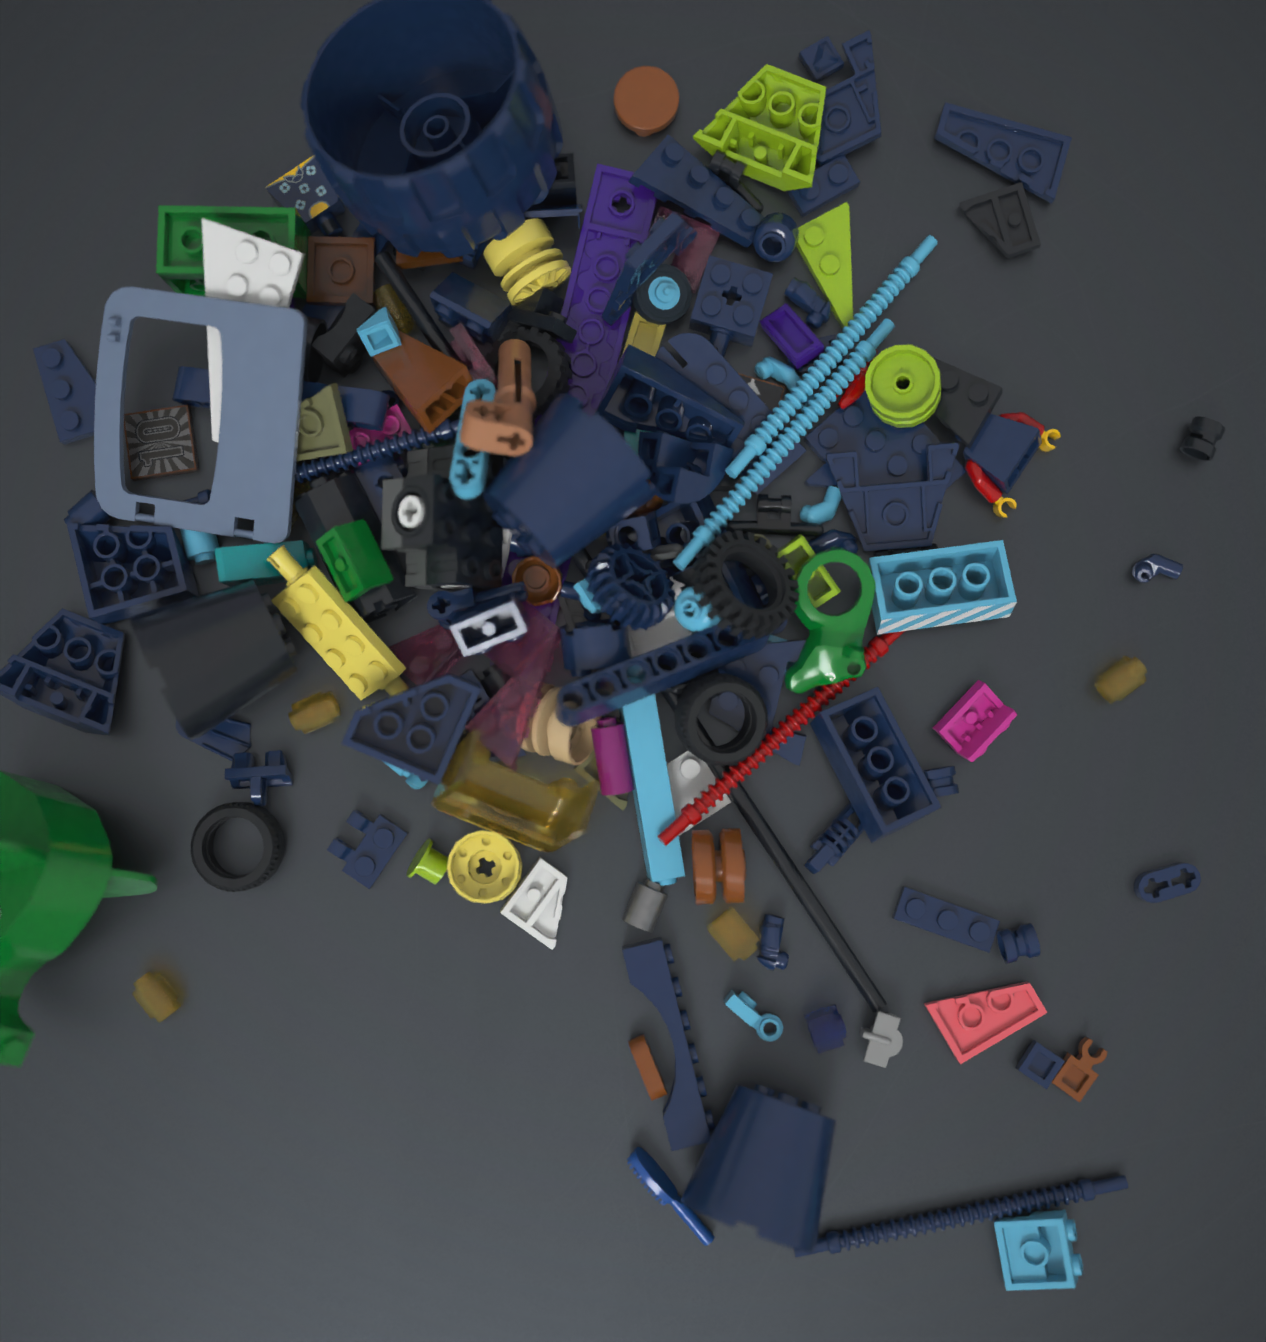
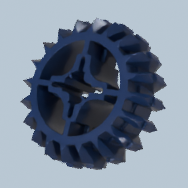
[585,543,676,631]

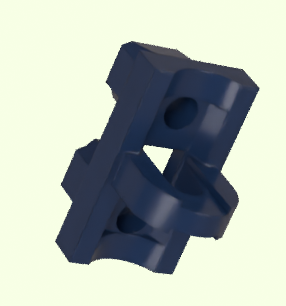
[225,750,293,806]

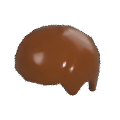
[512,555,563,606]

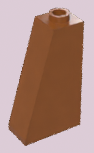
[372,330,473,434]

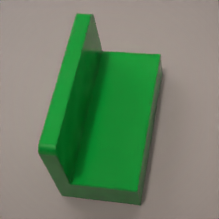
[316,519,394,603]

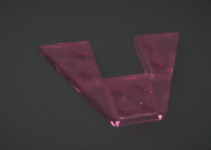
[388,601,561,772]

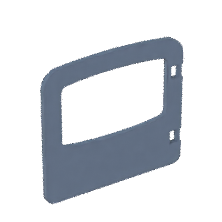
[94,287,307,543]

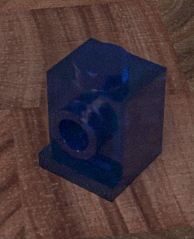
[804,1004,847,1054]

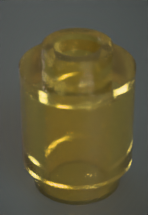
[374,284,415,334]
[1094,656,1147,704]
[288,691,342,734]
[131,971,181,1023]

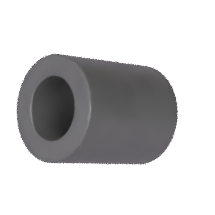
[622,878,668,933]

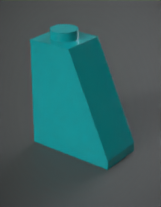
[214,540,318,587]

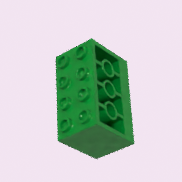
[156,205,312,299]

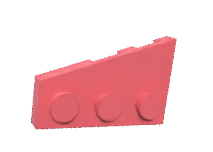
[923,981,1048,1064]

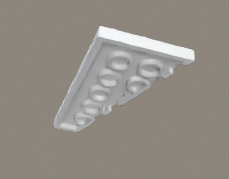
[202,218,305,442]

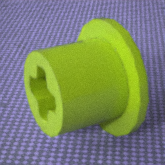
[406,838,449,885]

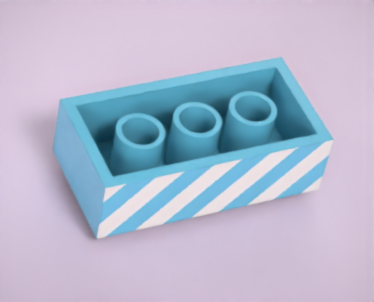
[868,540,1017,635]

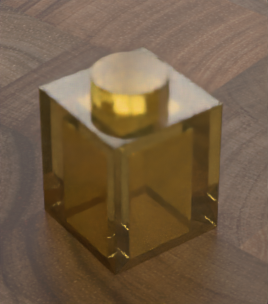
[706,905,760,962]

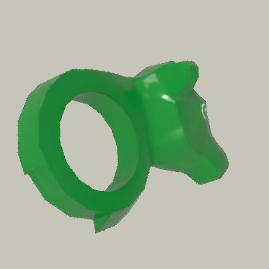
[784,547,876,694]

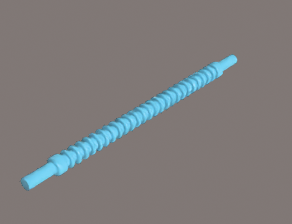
[725,235,937,478]
[673,318,895,570]

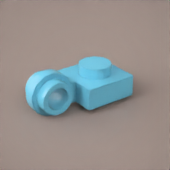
[723,990,783,1042]

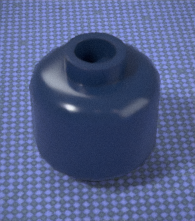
[753,212,799,262]

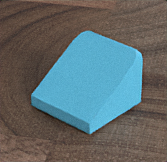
[357,306,402,357]

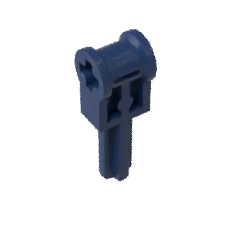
[427,582,528,631]

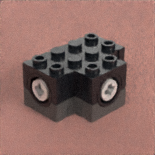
[382,445,503,593]

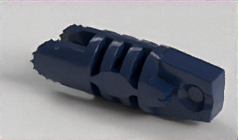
[804,801,864,874]

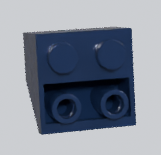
[429,272,512,345]

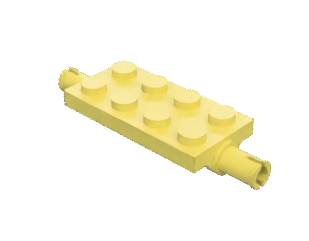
[267,545,410,700]

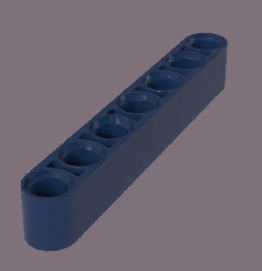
[172,366,390,431]
[555,624,771,727]

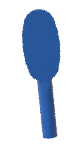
[627,1147,715,1246]

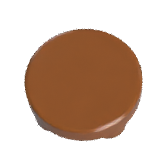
[614,66,679,137]

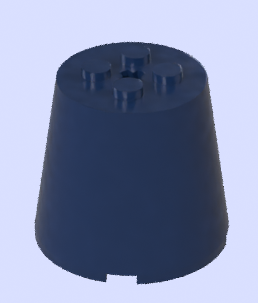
[483,393,657,569]
[681,1084,836,1252]

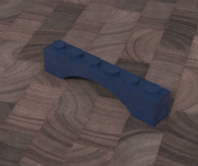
[622,937,715,1152]

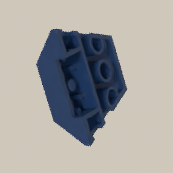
[0,608,125,735]

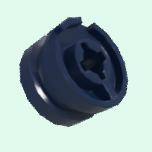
[922,766,959,797]

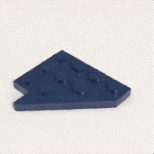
[804,390,966,489]

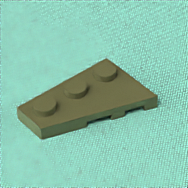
[296,383,353,461]

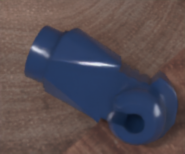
[784,277,831,329]
[756,914,789,971]

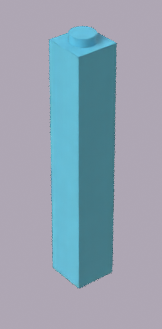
[619,677,685,886]

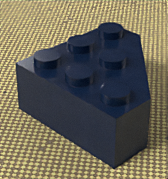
[341,672,481,785]

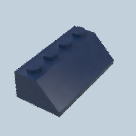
[810,687,942,843]

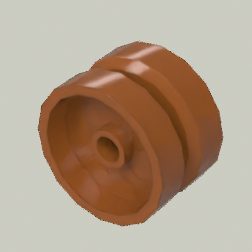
[691,828,746,905]

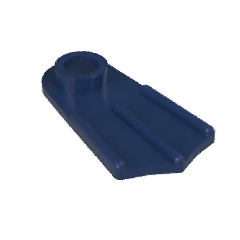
[176,718,252,761]

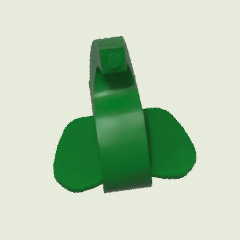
[0,770,158,1067]

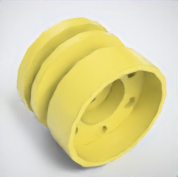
[483,218,571,306]
[447,830,523,903]

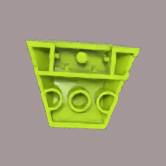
[693,64,826,191]

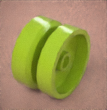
[865,344,941,428]

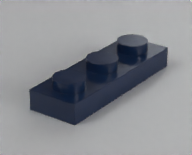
[892,886,1000,953]

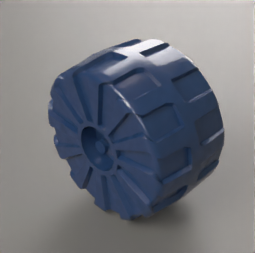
[300,0,563,258]

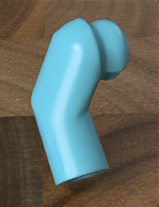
[800,486,842,524]

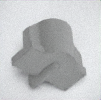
[859,1011,903,1068]

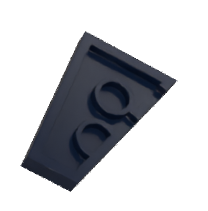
[33,339,96,445]

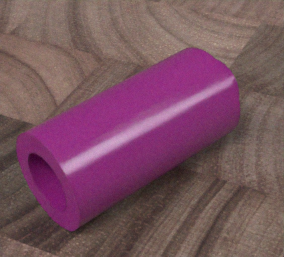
[590,717,635,796]

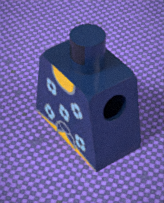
[265,155,345,237]

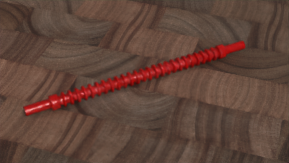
[657,631,905,846]

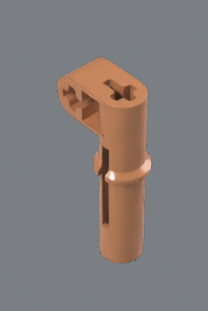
[459,339,536,456]

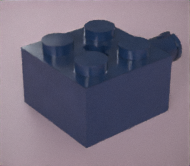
[689,255,773,357]

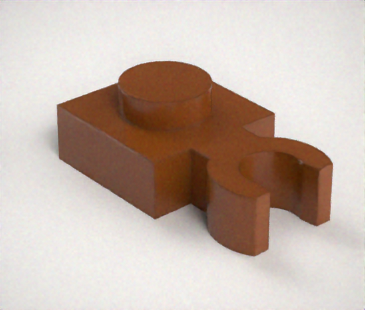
[1052,1037,1108,1103]

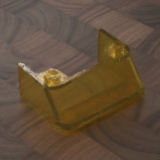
[431,729,601,852]

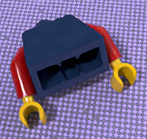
[955,412,1061,518]

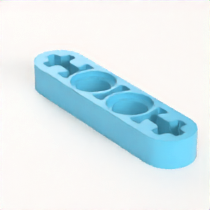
[450,379,496,499]

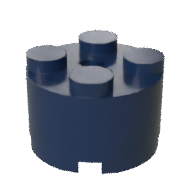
[559,618,632,677]

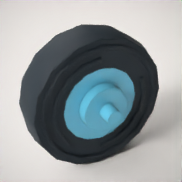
[632,264,692,325]

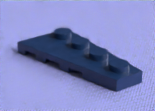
[934,102,1072,204]
[628,134,764,248]

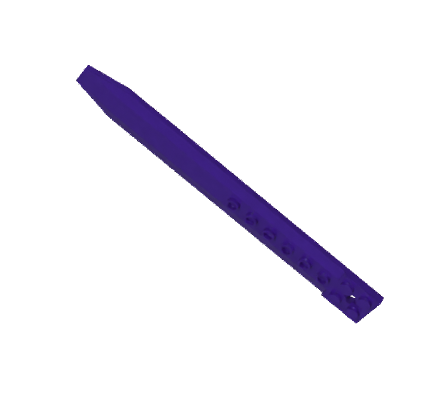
[490,164,658,687]

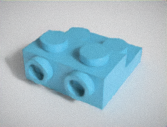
[994,1210,1083,1291]

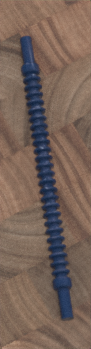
[183,418,460,504]
[793,1175,1128,1258]

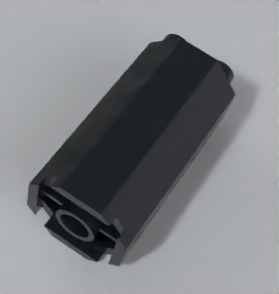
[293,470,418,623]

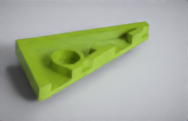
[796,202,853,329]

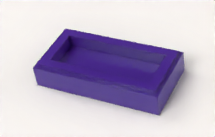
[760,303,825,369]

